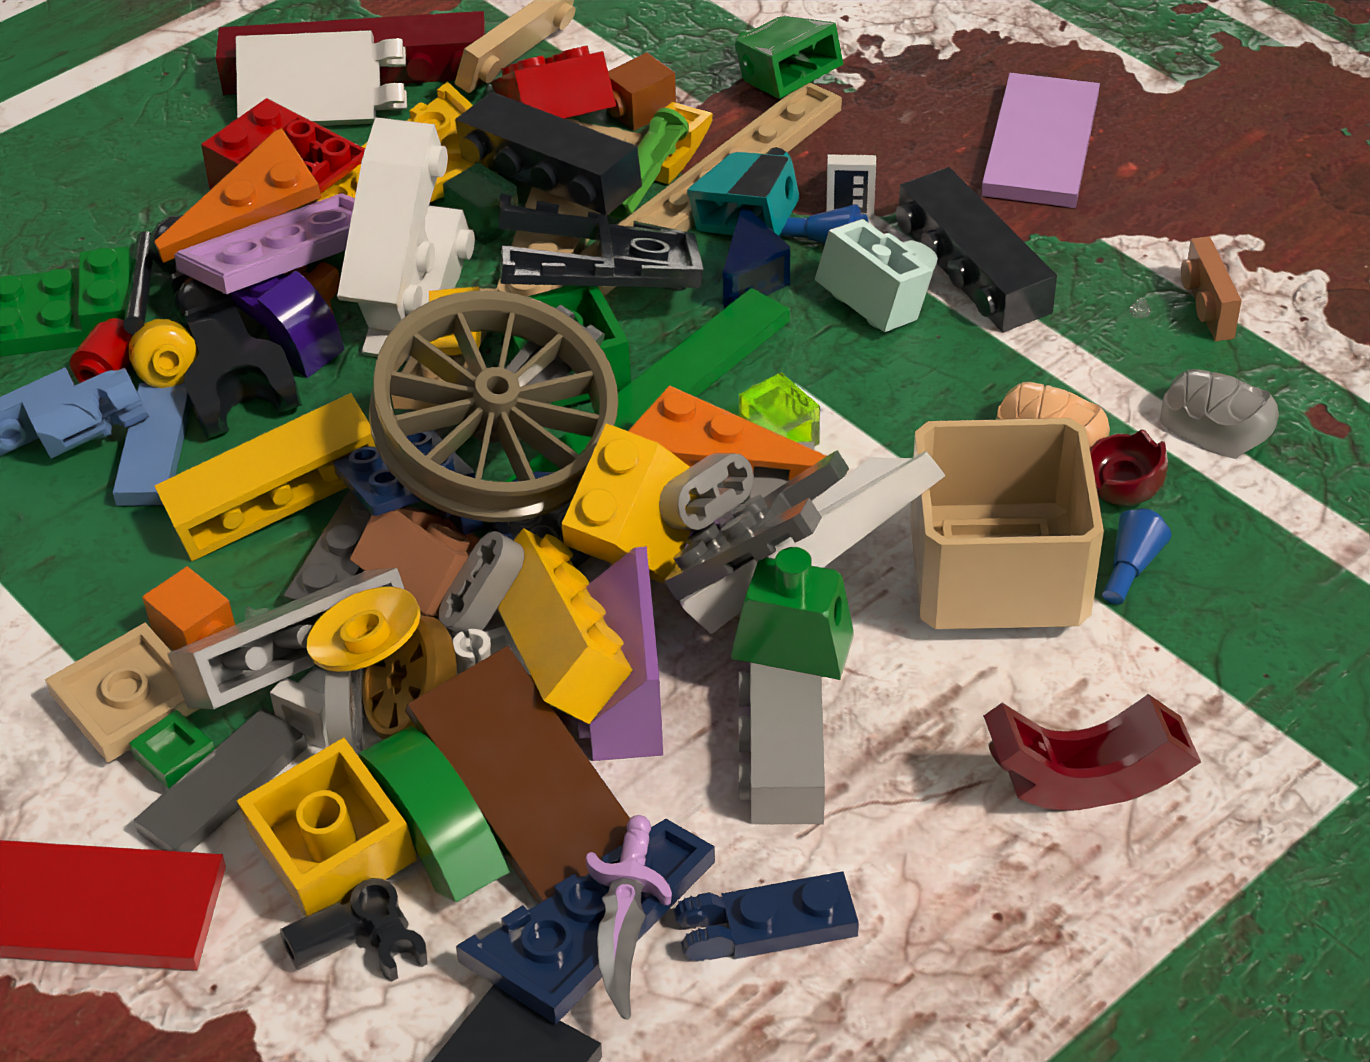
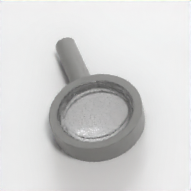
[325,668,364,757]

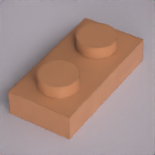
[1181,236,1242,341]

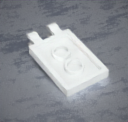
[236,31,407,126]

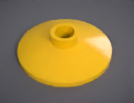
[307,587,421,672]

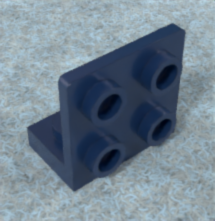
[333,430,484,535]

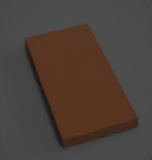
[405,645,630,904]

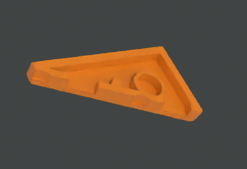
[154,128,322,263]
[628,386,826,480]

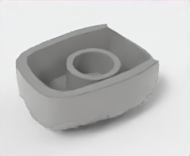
[1160,369,1279,459]

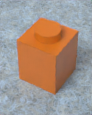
[142,566,235,651]

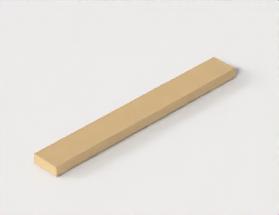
[578,83,842,296]

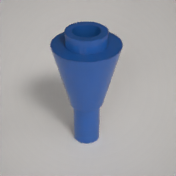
[779,204,869,244]
[1102,508,1172,605]

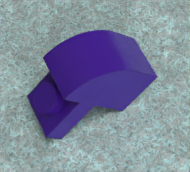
[230,271,345,378]

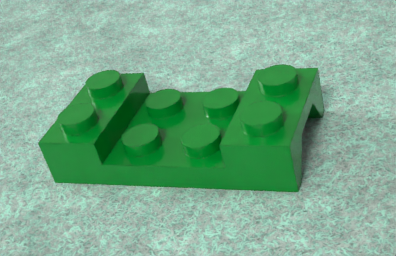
[0,246,133,357]

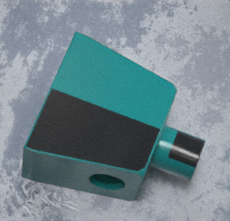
[687,147,799,239]

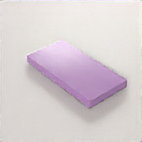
[981,73,1100,208]
[174,193,355,294]

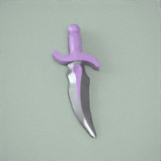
[586,815,672,1020]

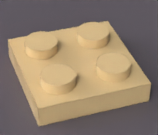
[45,623,199,763]

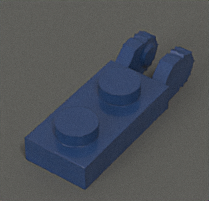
[673,871,859,962]

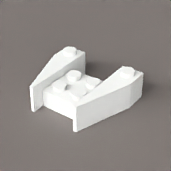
[337,117,475,362]

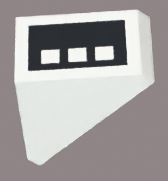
[826,155,876,219]

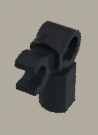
[280,878,428,982]

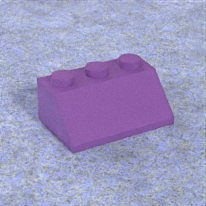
[577,546,663,761]

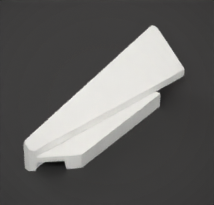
[680,451,946,634]

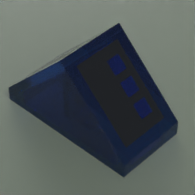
[723,210,790,310]

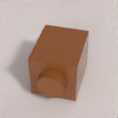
[606,52,676,131]

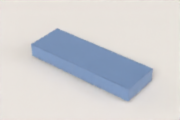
[113,383,192,506]

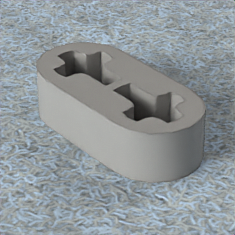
[659,453,754,530]
[439,531,524,638]

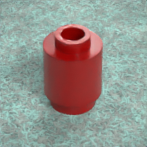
[70,318,133,383]

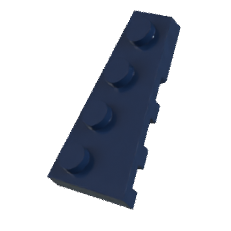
[456,818,715,1025]

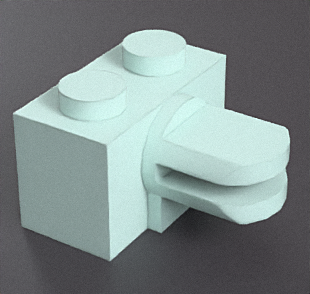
[815,219,938,332]

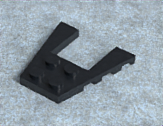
[498,193,703,291]

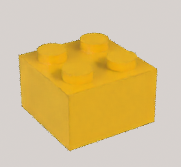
[237,737,417,917]

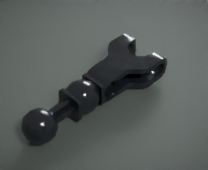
[150,215,302,439]

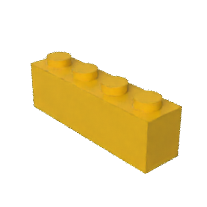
[154,393,376,561]
[498,528,633,724]

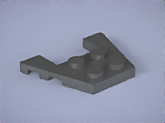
[664,450,849,600]

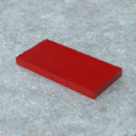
[0,840,226,971]

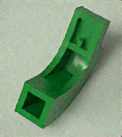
[358,726,510,902]

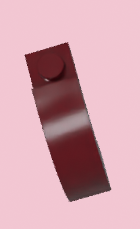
[983,694,1201,810]

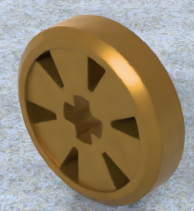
[362,615,457,740]

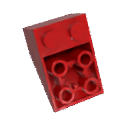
[491,45,616,119]
[201,98,365,205]

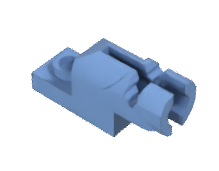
[0,367,149,459]

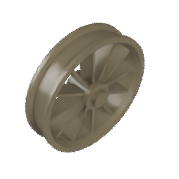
[369,290,618,522]

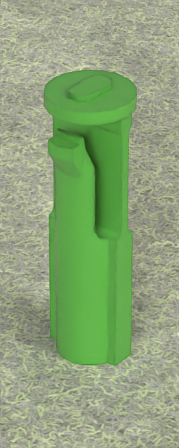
[608,108,689,219]

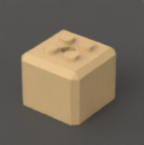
[910,418,1104,629]

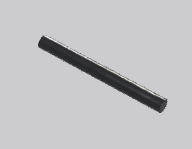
[123,231,153,334]

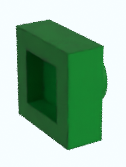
[129,709,214,789]

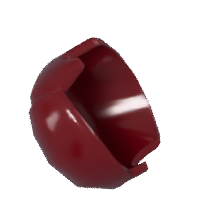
[1090,429,1168,507]

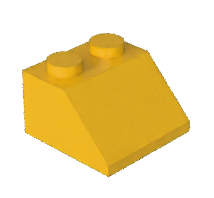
[562,423,697,584]

